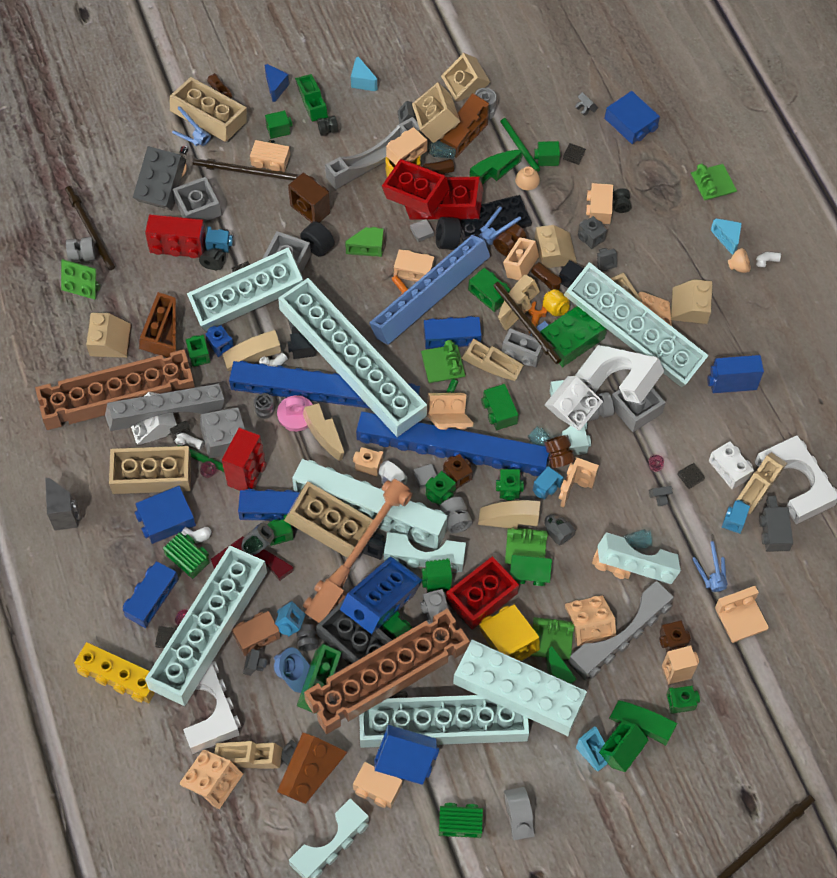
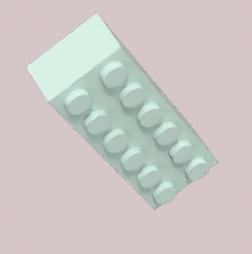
[187,247,304,331]
[453,640,587,736]

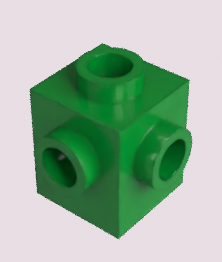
[496,469,524,501]
[425,471,456,506]

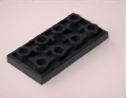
[459,195,532,242]

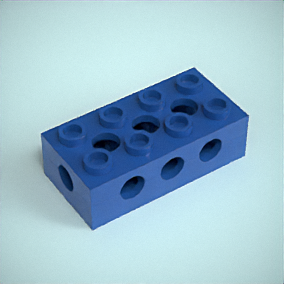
[340,557,422,634]

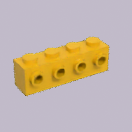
[74,642,155,703]

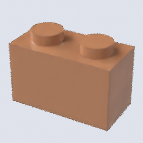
[232,611,281,656]

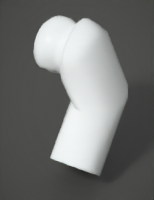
[756,252,781,267]
[259,353,288,367]
[175,433,204,450]
[181,527,212,544]

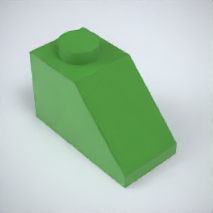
[345,227,384,257]

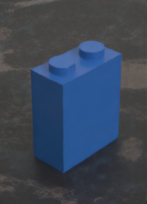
[604,91,660,144]
[707,355,764,393]
[134,486,196,544]
[374,725,439,785]

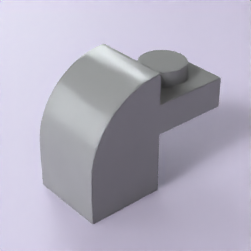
[504,787,535,840]

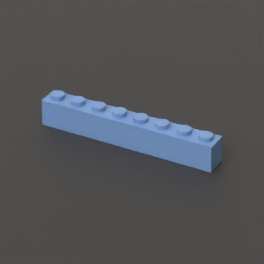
[369,235,490,345]

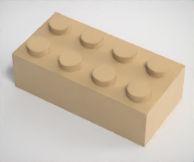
[170,77,247,142]
[109,446,191,494]
[284,481,373,558]

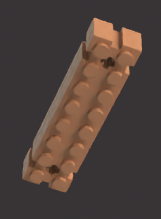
[35,349,195,430]
[304,608,470,735]

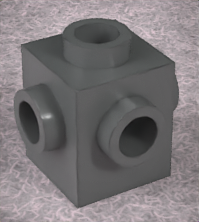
[578,216,607,249]

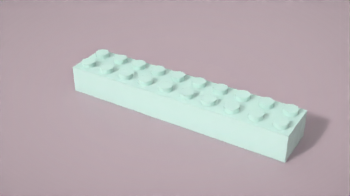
[278,278,427,437]

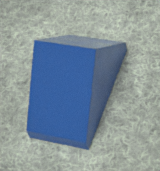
[264,64,289,102]

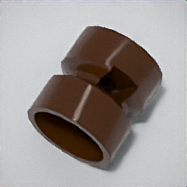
[493,224,527,257]
[544,435,575,468]

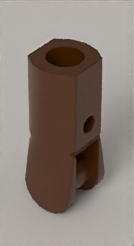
[207,73,232,98]
[422,159,454,174]
[531,262,561,290]

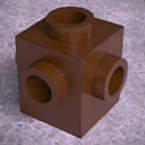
[443,454,473,489]
[659,620,691,652]

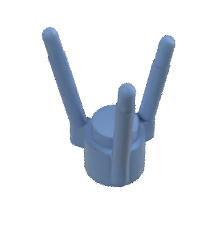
[172,106,211,146]
[479,207,521,246]
[692,541,728,592]

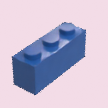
[424,316,481,349]
[238,489,299,521]
[123,561,179,628]

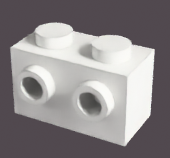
[709,442,754,490]

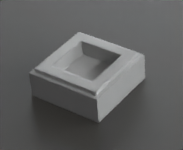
[410,219,434,242]
[414,464,437,489]

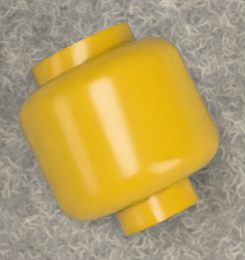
[542,289,570,317]

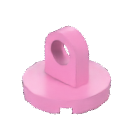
[277,395,313,432]

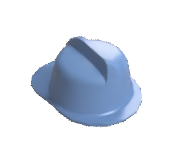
[274,647,310,693]

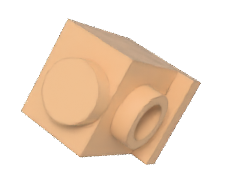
[353,447,383,477]

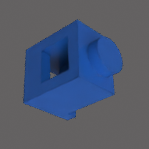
[205,325,234,357]

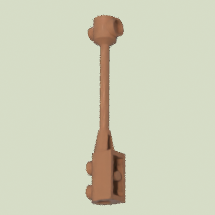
[303,479,413,623]

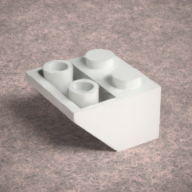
[545,376,603,431]
[131,392,177,445]

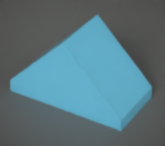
[351,56,378,91]
[711,219,741,255]
[576,726,608,771]

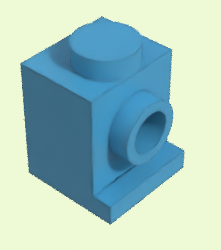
[205,227,233,253]
[532,466,563,499]
[722,500,750,534]
[275,601,306,637]

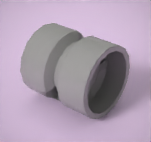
[475,88,496,120]
[66,237,95,263]
[587,392,614,422]
[439,497,473,533]

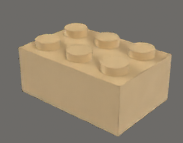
[412,82,460,143]

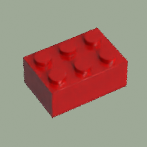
[382,159,450,216]
[145,214,206,258]
[222,428,266,491]
[446,556,519,630]

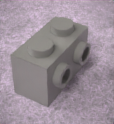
[502,328,543,367]
[420,589,449,624]

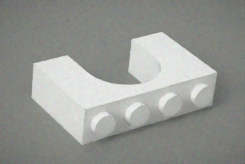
[575,345,664,404]
[755,436,837,524]
[183,661,241,754]

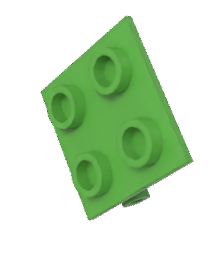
[691,164,737,201]
[61,259,101,300]
[421,340,465,383]
[505,527,547,565]
[531,617,574,660]

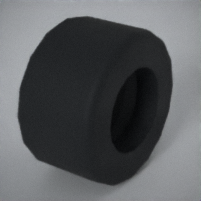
[436,217,461,250]
[300,222,335,257]

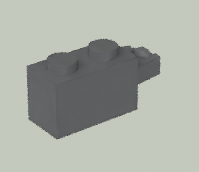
[759,496,793,552]

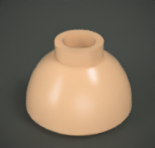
[515,166,540,190]
[728,248,751,273]

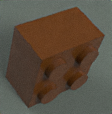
[288,172,330,223]

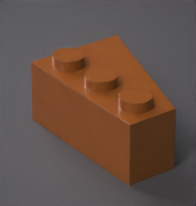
[440,93,489,158]
[139,292,176,358]
[277,733,348,804]

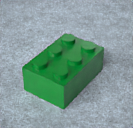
[540,306,607,368]

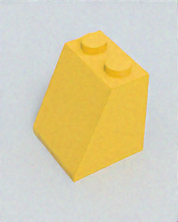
[479,605,540,661]

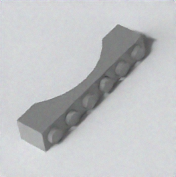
[325,117,423,189]
[105,384,224,431]
[569,581,674,681]

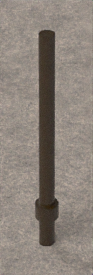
[193,158,298,181]
[65,186,115,270]
[493,282,562,364]
[717,795,815,878]

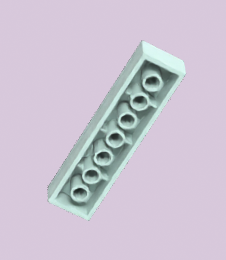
[564,262,709,388]
[292,459,447,551]
[145,546,267,706]
[359,695,529,748]

